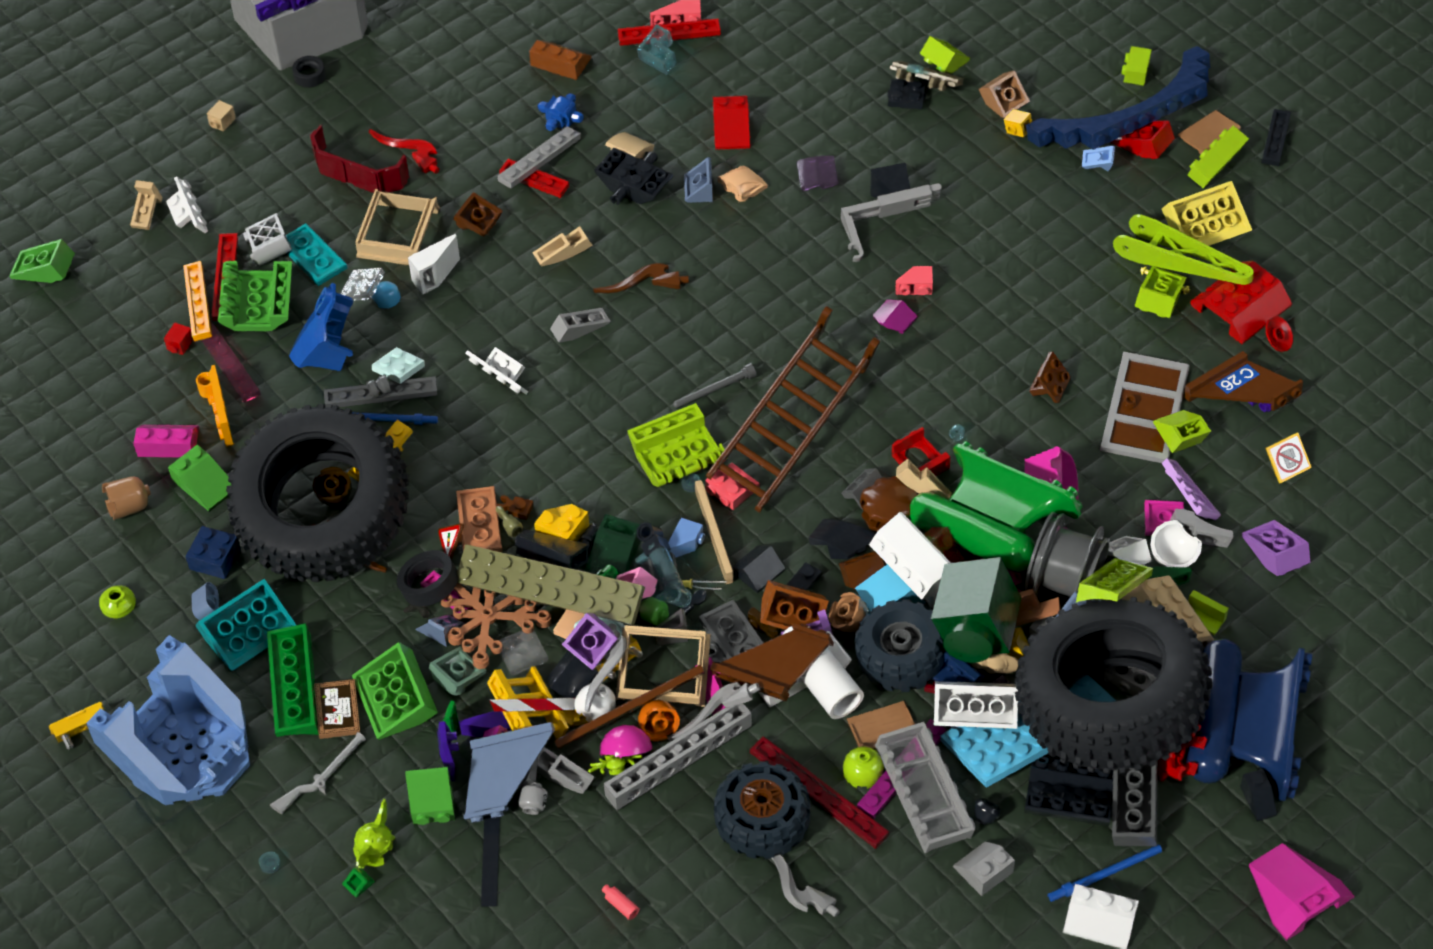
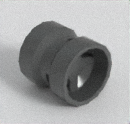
[366,375,391,399]

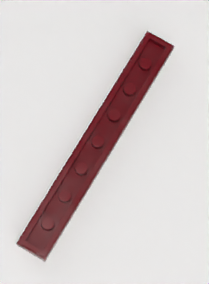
[750,736,889,849]

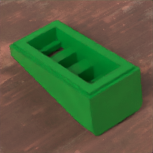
[443,701,459,733]

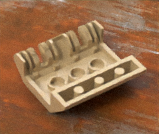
[1122,576,1214,650]

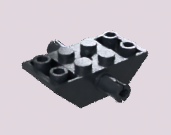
[594,148,673,205]

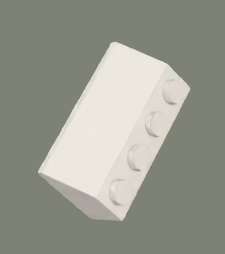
[869,512,951,600]
[934,681,1018,729]

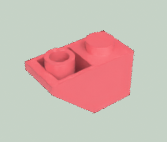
[895,266,933,295]

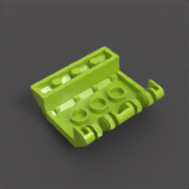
[627,403,728,487]

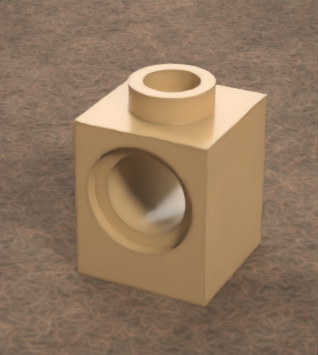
[207,100,236,131]

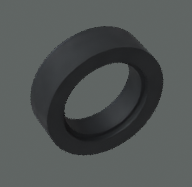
[397,550,458,606]

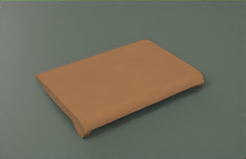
[1178,110,1241,155]
[847,701,915,749]

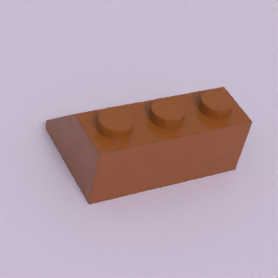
[529,40,591,80]
[760,580,829,630]

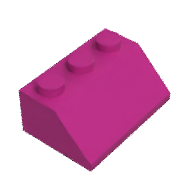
[133,425,199,457]

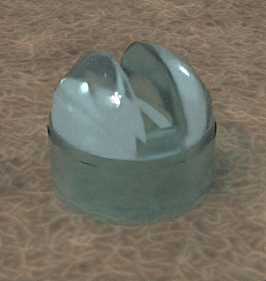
[949,424,965,441]

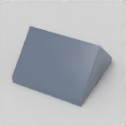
[684,157,713,203]

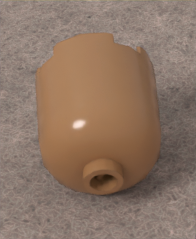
[102,476,151,520]

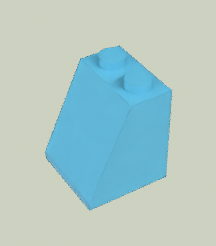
[855,564,926,615]

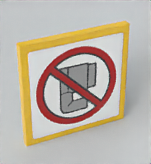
[1265,432,1312,483]

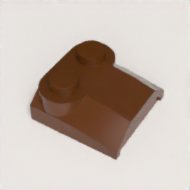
[453,192,503,237]

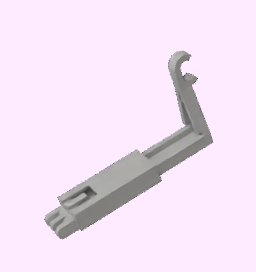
[840,184,942,262]

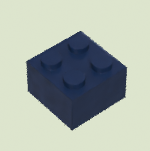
[185,526,241,579]

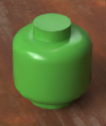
[639,597,669,626]

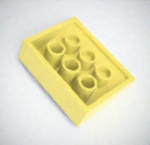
[1162,181,1252,246]

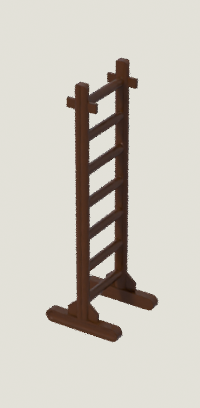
[706,306,880,513]

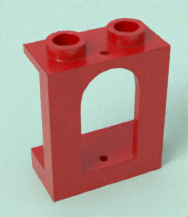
[892,427,951,476]

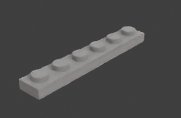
[498,126,581,188]

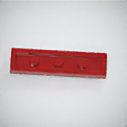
[499,159,570,198]

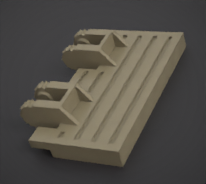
[890,60,964,91]

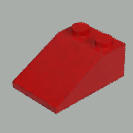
[713,96,750,150]
[1110,120,1175,159]

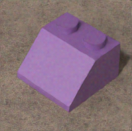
[562,613,618,670]

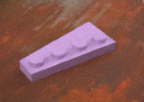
[1162,458,1221,520]

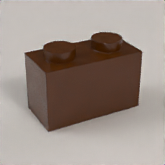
[839,551,884,589]

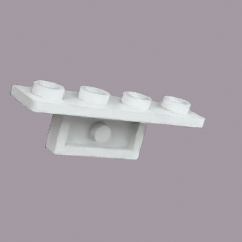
[166,176,208,233]
[466,347,528,395]

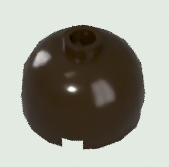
[312,467,352,506]

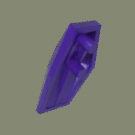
[437,721,459,782]

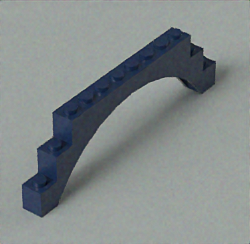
[1026,46,1211,150]

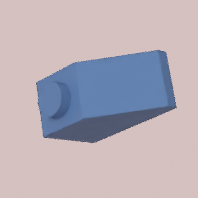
[666,518,705,558]

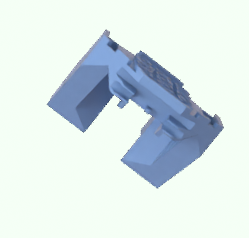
[86,635,250,805]

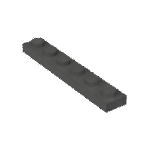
[324,376,438,408]

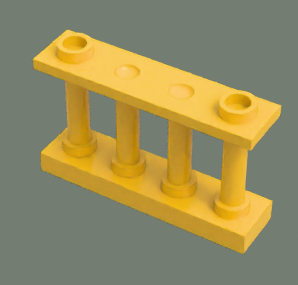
[487,666,569,739]

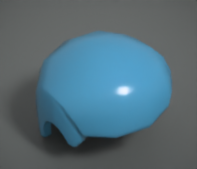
[371,281,401,308]

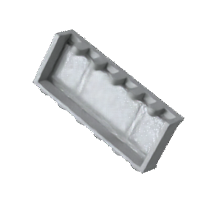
[875,722,975,854]

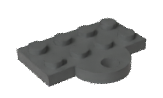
[698,600,763,663]

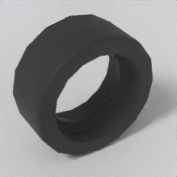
[292,55,326,88]

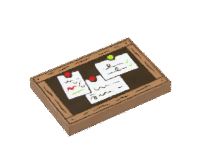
[314,679,360,739]

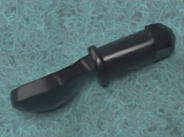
[682,589,707,616]

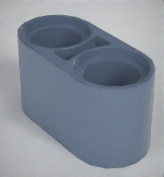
[192,582,219,620]

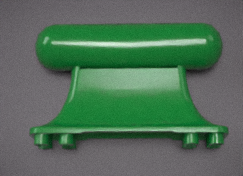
[909,441,1083,573]

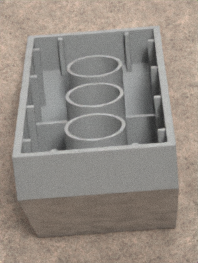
[230,0,368,70]

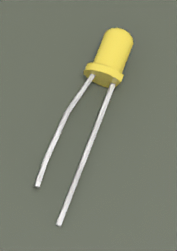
[680,579,727,590]

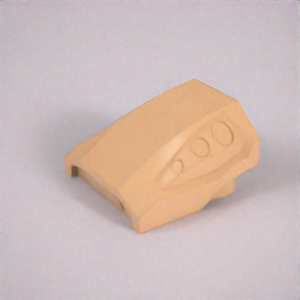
[717,166,768,202]

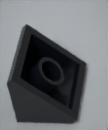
[732,545,785,593]
[546,650,599,698]

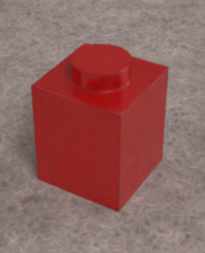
[164,322,193,355]

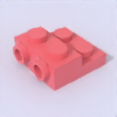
[705,462,760,510]

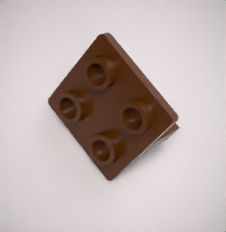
[1029,352,1071,403]

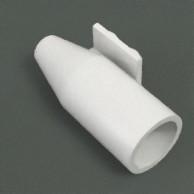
[783,626,864,719]

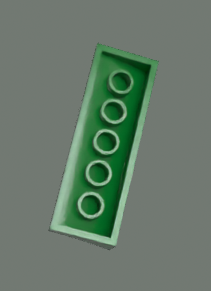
[267,623,319,737]

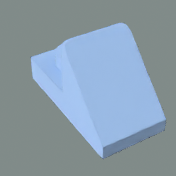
[1082,146,1115,171]

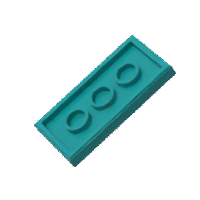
[286,223,348,286]

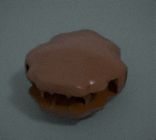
[860,475,919,532]

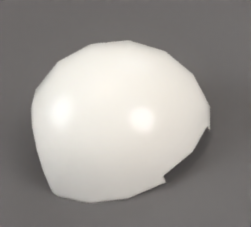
[1150,520,1202,568]

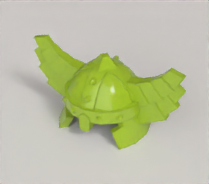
[353,799,395,868]

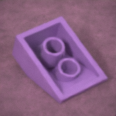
[1242,520,1310,576]

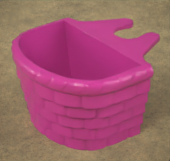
[1025,446,1079,515]

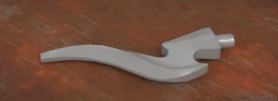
[585,624,627,712]
[668,682,760,742]
[771,854,840,918]

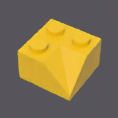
[534,504,589,541]

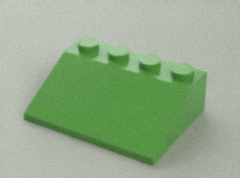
[352,642,438,740]

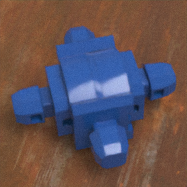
[538,93,584,131]

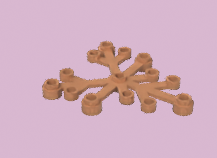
[441,584,551,669]

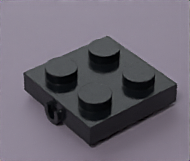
[887,79,926,109]

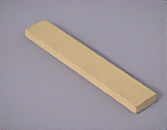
[695,480,733,584]

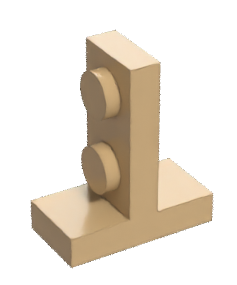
[130,180,162,230]

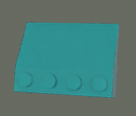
[196,579,296,672]

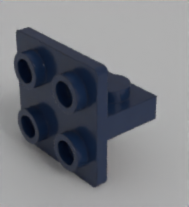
[932,652,986,683]

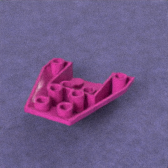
[1249,843,1354,941]

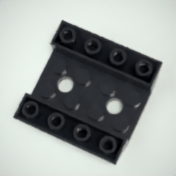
[1024,756,1113,826]

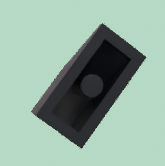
[1240,769,1277,822]

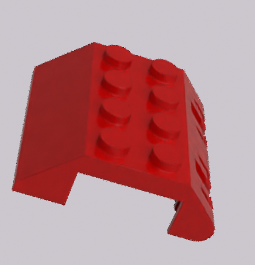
[1191,261,1292,345]

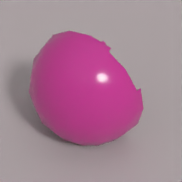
[600,725,653,759]

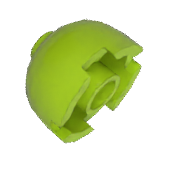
[843,746,884,788]

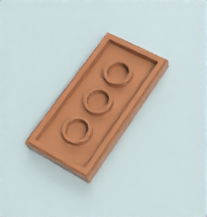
[456,486,503,552]

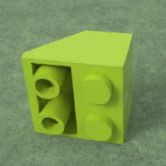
[1153,410,1211,453]

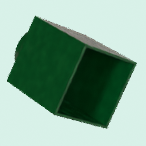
[931,557,1022,663]

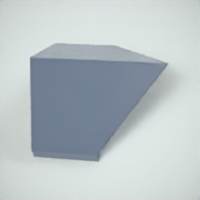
[415,615,465,647]

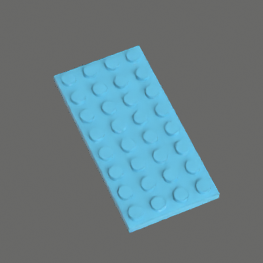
[940,674,1116,788]

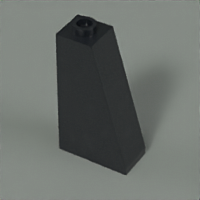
[515,530,589,570]

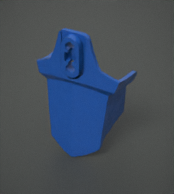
[289,283,353,371]

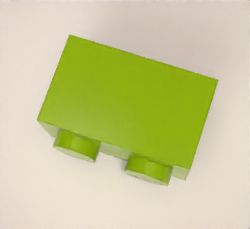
[1121,46,1152,86]

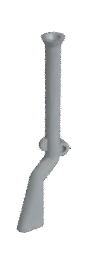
[270,732,366,815]

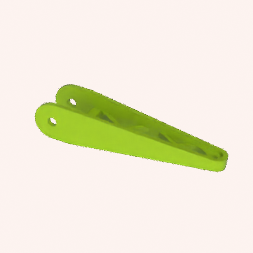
[1113,214,1253,285]

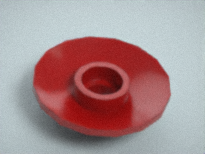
[1266,316,1293,352]

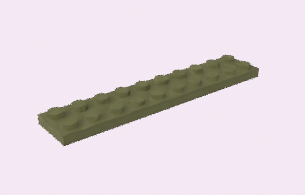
[457,544,645,626]

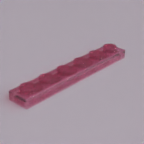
[201,319,261,403]

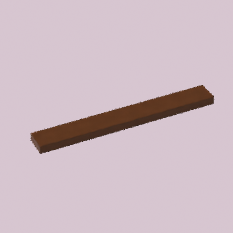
[555,665,705,749]

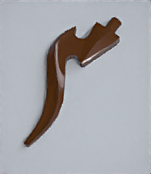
[594,263,689,293]

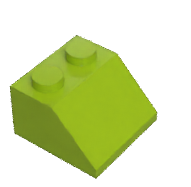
[920,36,970,73]

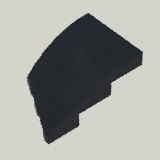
[808,519,876,560]

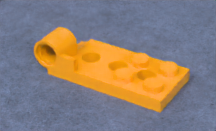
[196,365,234,446]

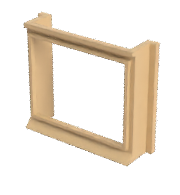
[355,189,440,265]
[616,625,711,707]

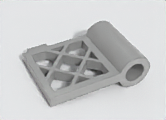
[243,213,292,266]

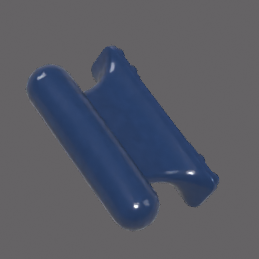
[1187,639,1312,801]

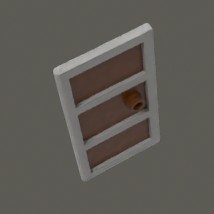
[1100,352,1190,463]

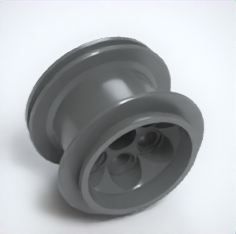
[1024,512,1110,598]

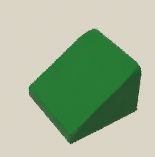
[342,867,375,897]

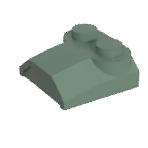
[429,646,487,695]

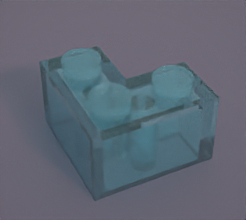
[637,24,677,75]

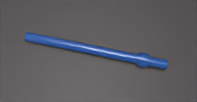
[352,412,438,425]
[1048,844,1162,902]

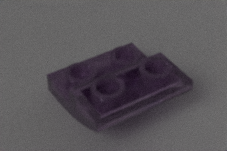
[797,156,838,191]

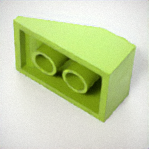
[1134,266,1187,318]

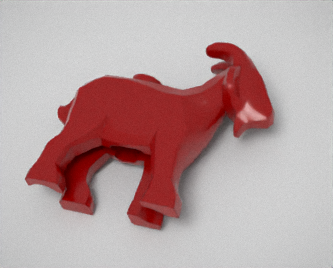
[1158,724,1207,781]

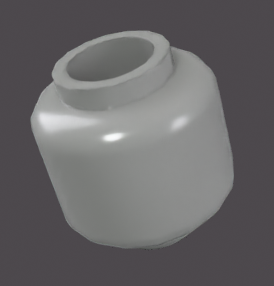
[519,782,548,815]

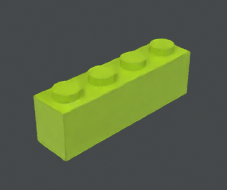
[1187,125,1249,189]

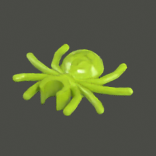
[588,755,642,775]

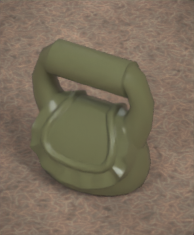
[496,506,523,537]

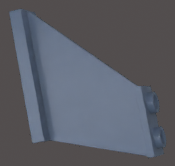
[464,722,555,823]

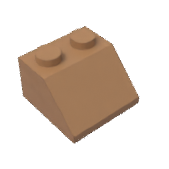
[979,71,1030,118]

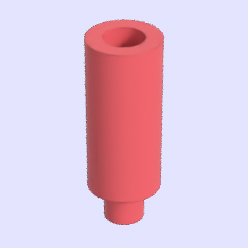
[602,884,640,920]

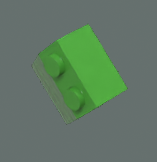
[9,239,75,283]
[168,445,231,512]
[405,767,455,825]

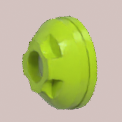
[99,585,136,618]

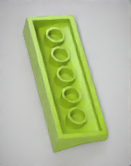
[1076,558,1153,602]

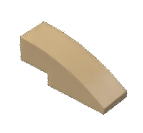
[532,226,593,266]
[896,459,952,499]

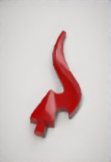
[369,129,440,174]

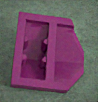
[873,299,917,334]

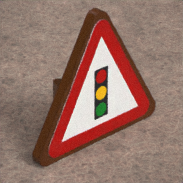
[438,523,464,560]

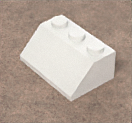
[1063,884,1138,949]

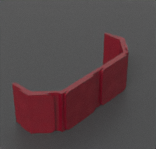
[310,125,409,193]

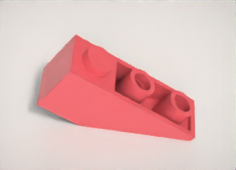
[650,0,701,25]

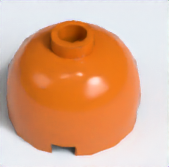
[638,700,680,742]

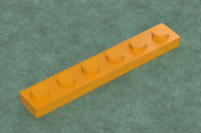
[183,261,212,342]

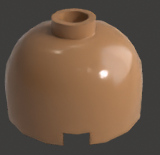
[828,592,869,633]

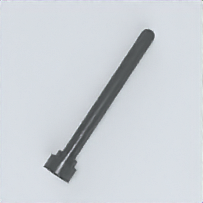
[673,363,757,408]

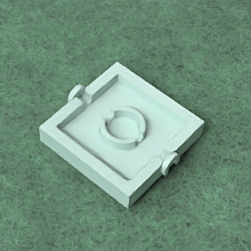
[372,347,425,384]

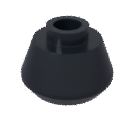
[974,798,1002,825]

